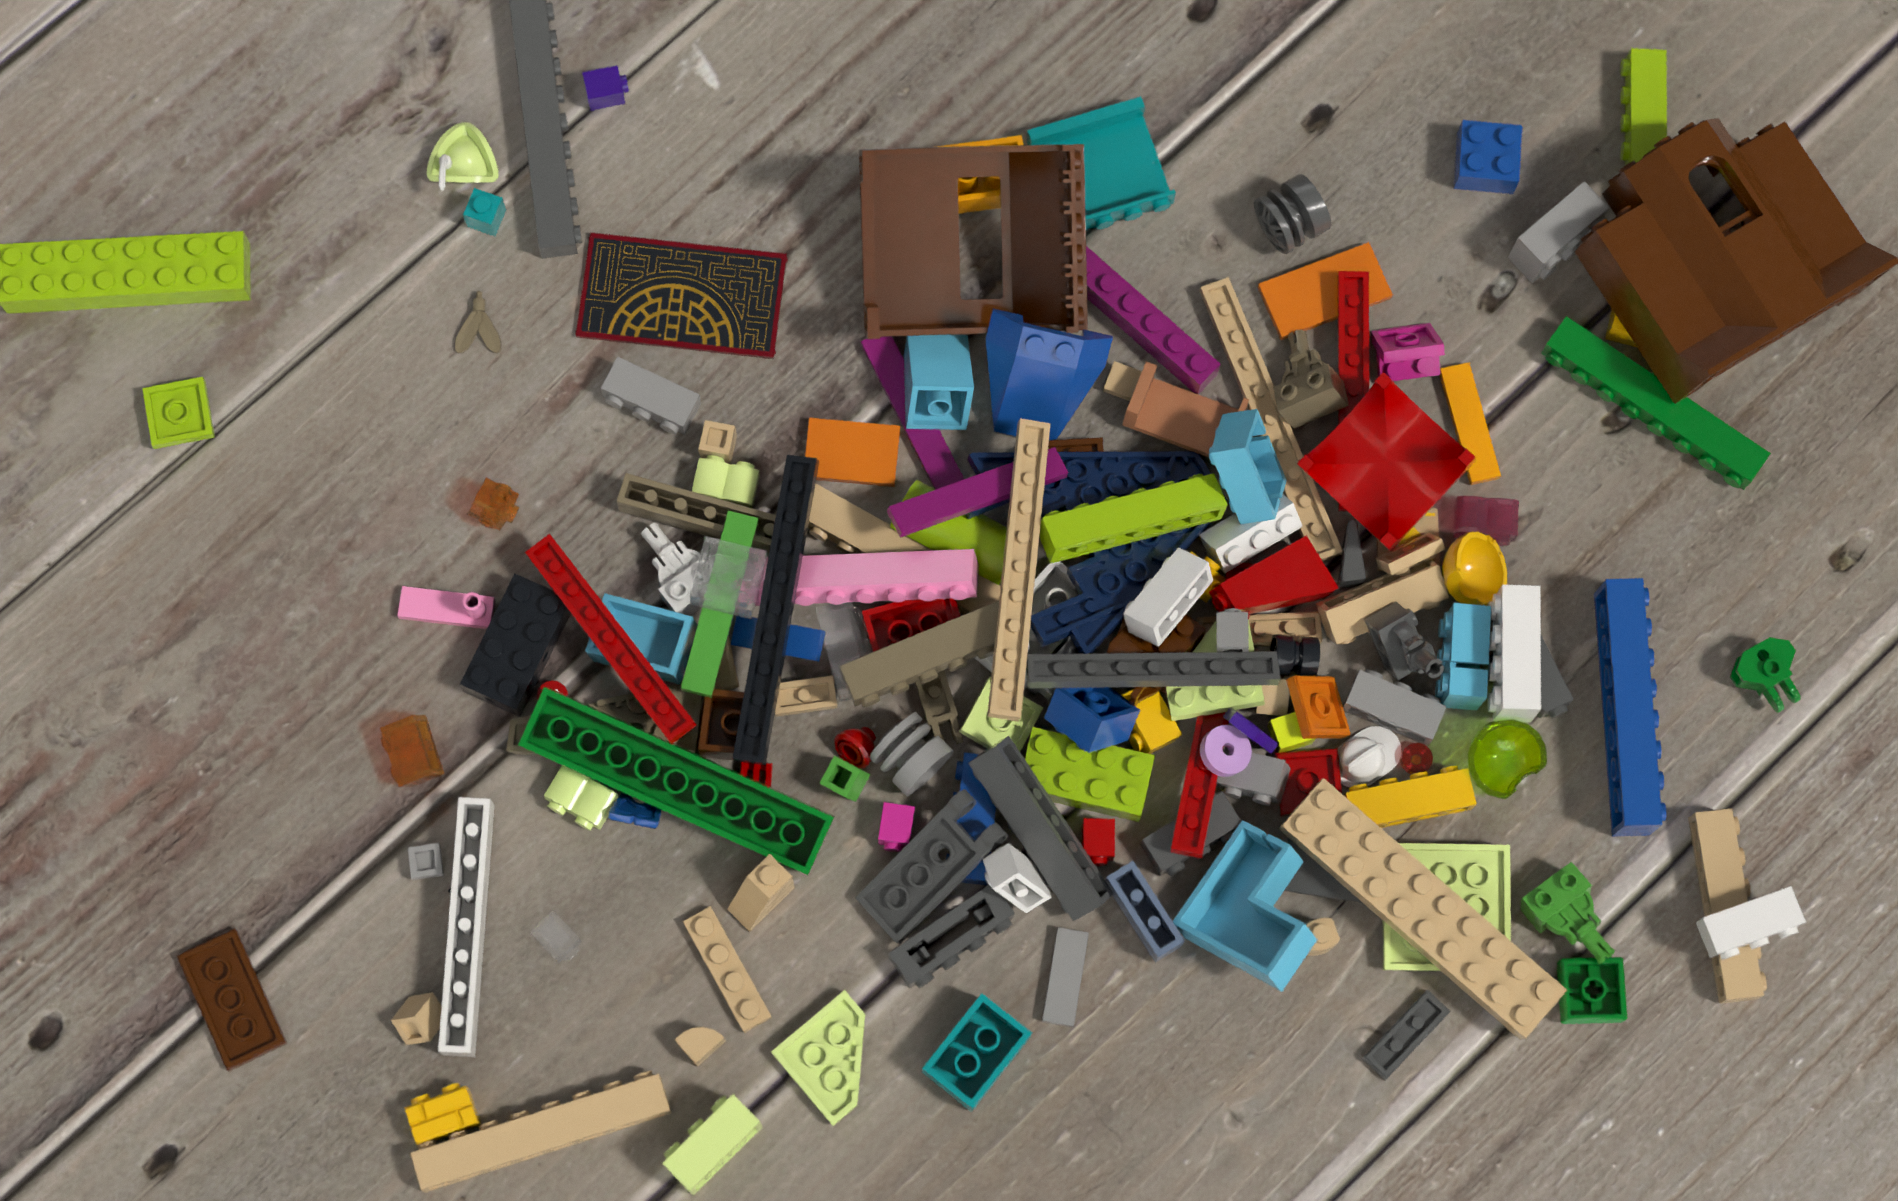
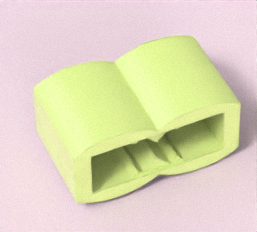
[692,455,759,508]
[544,765,619,831]

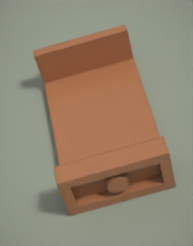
[1122,362,1249,457]

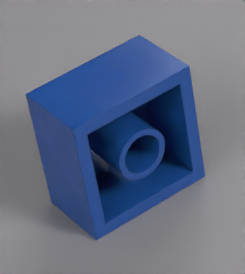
[1454,120,1522,194]
[1044,687,1140,753]

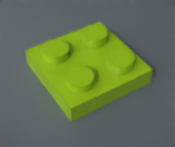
[142,377,215,449]

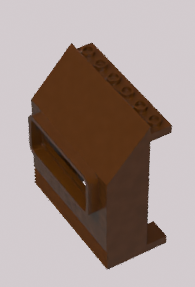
[859,144,1088,339]

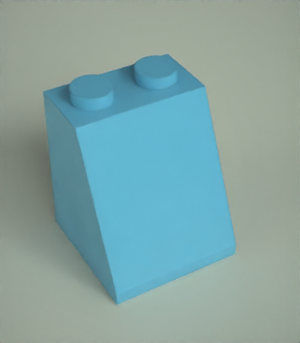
[904,334,974,430]

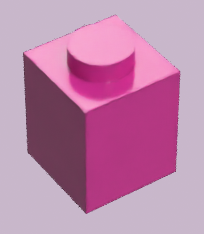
[878,802,915,852]

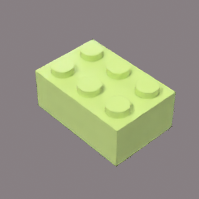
[663,1094,763,1196]

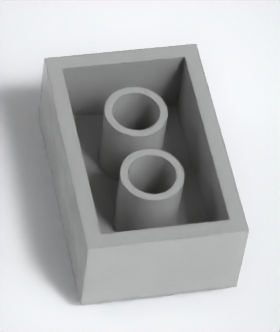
[1508,181,1609,284]

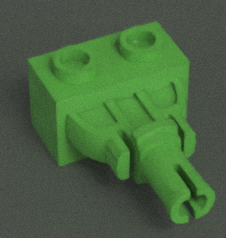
[1520,861,1615,964]

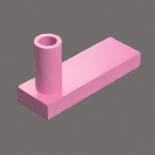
[397,586,495,629]

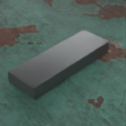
[1362,989,1451,1080]

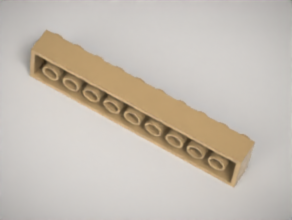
[1278,778,1567,1039]

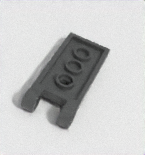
[855,789,1008,944]

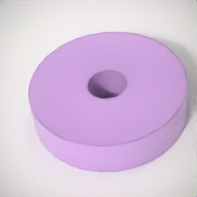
[1200,725,1252,777]

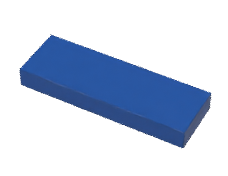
[731,614,826,662]

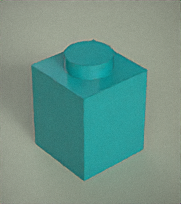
[463,188,506,237]

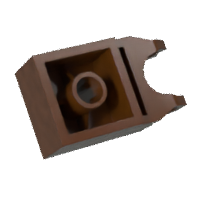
[1107,614,1206,706]

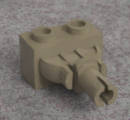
[1273,330,1349,429]

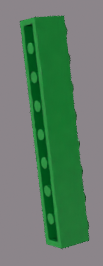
[1541,316,1771,490]

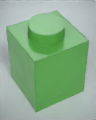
[820,756,871,802]

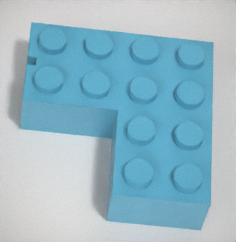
[1173,820,1318,992]

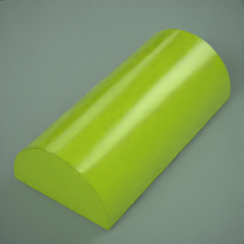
[890,480,1007,585]

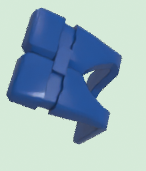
[608,792,662,829]

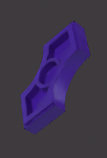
[1223,708,1278,753]

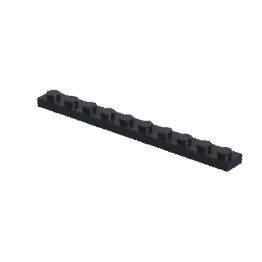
[732,455,820,765]

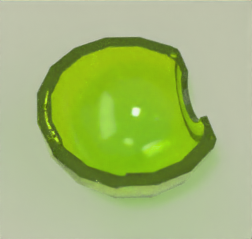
[1467,719,1547,799]

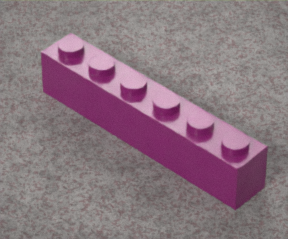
[1086,246,1221,395]

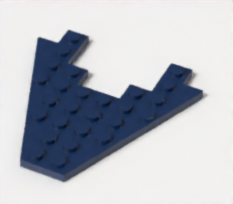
[965,451,1228,654]

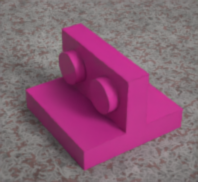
[1371,323,1445,381]

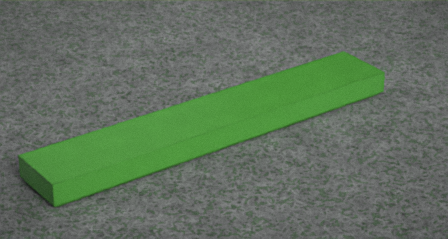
[681,510,759,698]

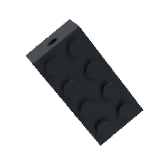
[460,573,571,717]

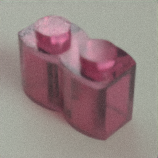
[1453,496,1519,546]

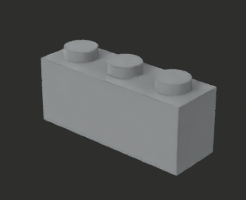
[601,356,701,435]
[1343,669,1447,746]

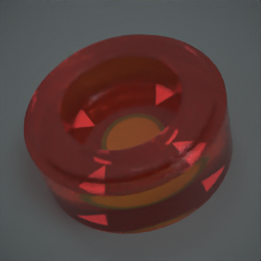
[1400,743,1433,775]

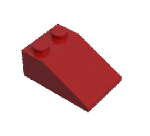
[862,598,960,653]

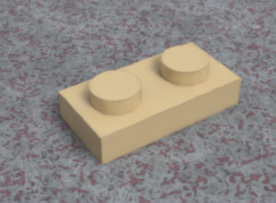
[1375,532,1445,575]
[775,675,837,717]

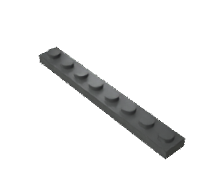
[1026,652,1280,688]

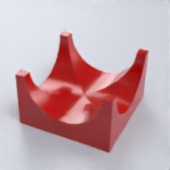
[1297,372,1476,551]

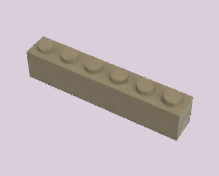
[616,473,776,553]
[840,601,999,707]

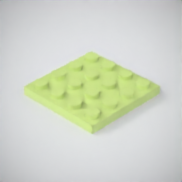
[1383,843,1511,971]

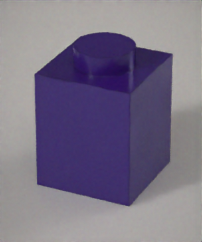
[582,65,629,111]

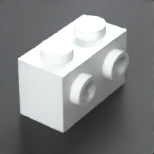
[983,843,1052,913]

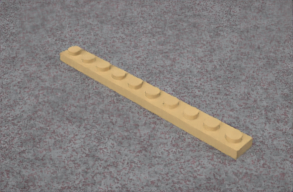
[1200,277,1343,561]
[987,418,1050,722]

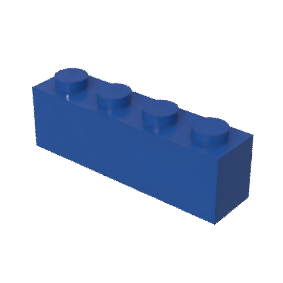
[946,753,996,885]

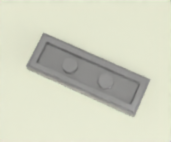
[1042,927,1089,1027]

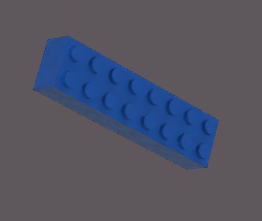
[1594,578,1667,837]

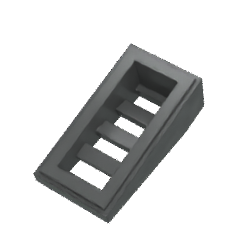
[1338,520,1366,589]

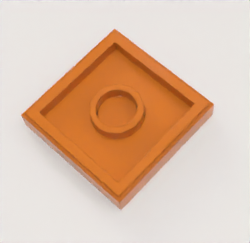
[1286,676,1351,739]

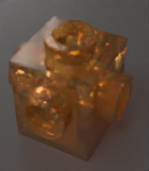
[467,478,519,530]

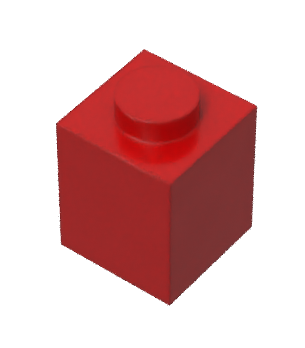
[1082,818,1115,866]

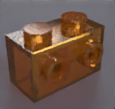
[380,715,445,787]

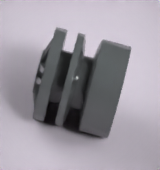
[1254,174,1332,254]

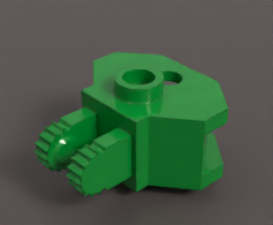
[1730,637,1801,713]

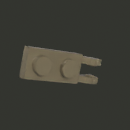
[915,670,963,744]

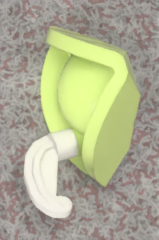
[427,122,499,190]

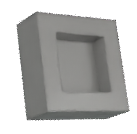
[408,843,444,880]

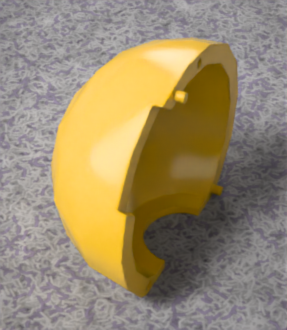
[1442,531,1508,606]

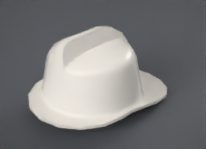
[1338,726,1402,787]

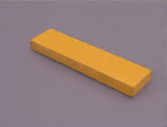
[1439,362,1501,485]

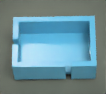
[1209,409,1287,524]
[585,593,698,685]
[1435,603,1491,710]

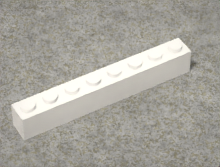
[438,797,495,1057]

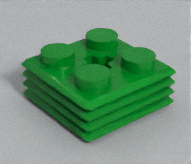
[1557,957,1628,1024]

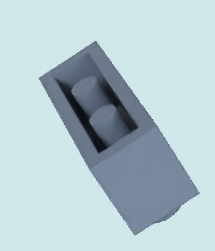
[1105,861,1185,963]

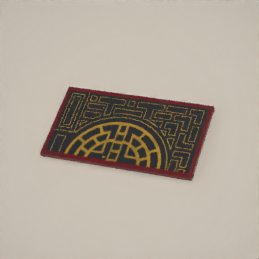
[575,232,788,359]

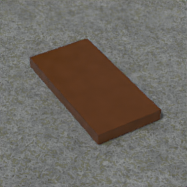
[177,928,288,1072]

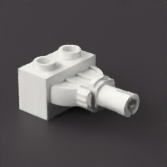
[641,523,715,616]

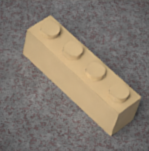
[1316,560,1449,645]

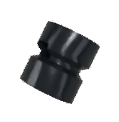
[1270,634,1320,676]

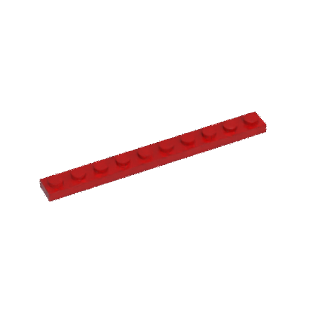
[1171,562,1254,858]

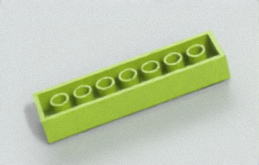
[0,231,251,314]

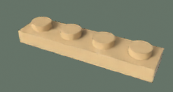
[683,906,772,1033]

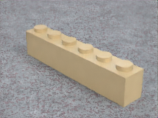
[1688,808,1767,1004]

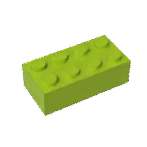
[1025,727,1155,822]

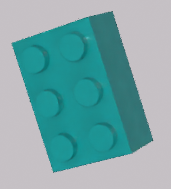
[922,993,1032,1112]

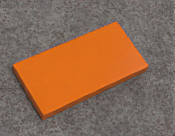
[1257,242,1393,340]

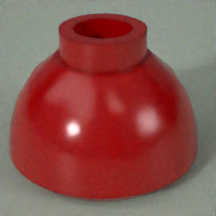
[834,726,876,768]

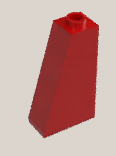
[1209,535,1339,614]

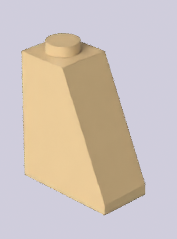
[727,854,795,932]

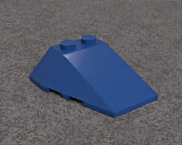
[986,309,1113,440]

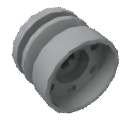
[869,712,954,796]

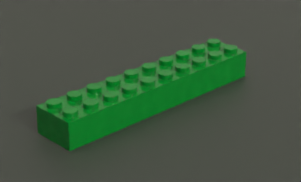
[518,687,835,875]

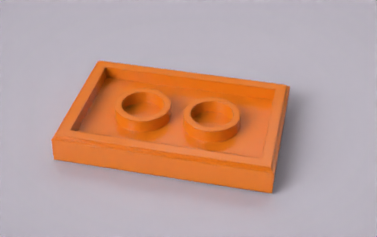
[805,418,900,487]

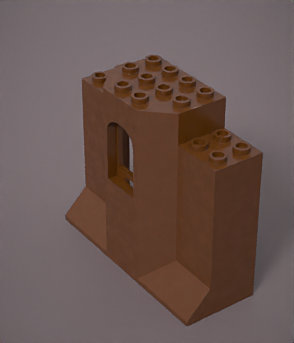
[1574,118,1898,404]

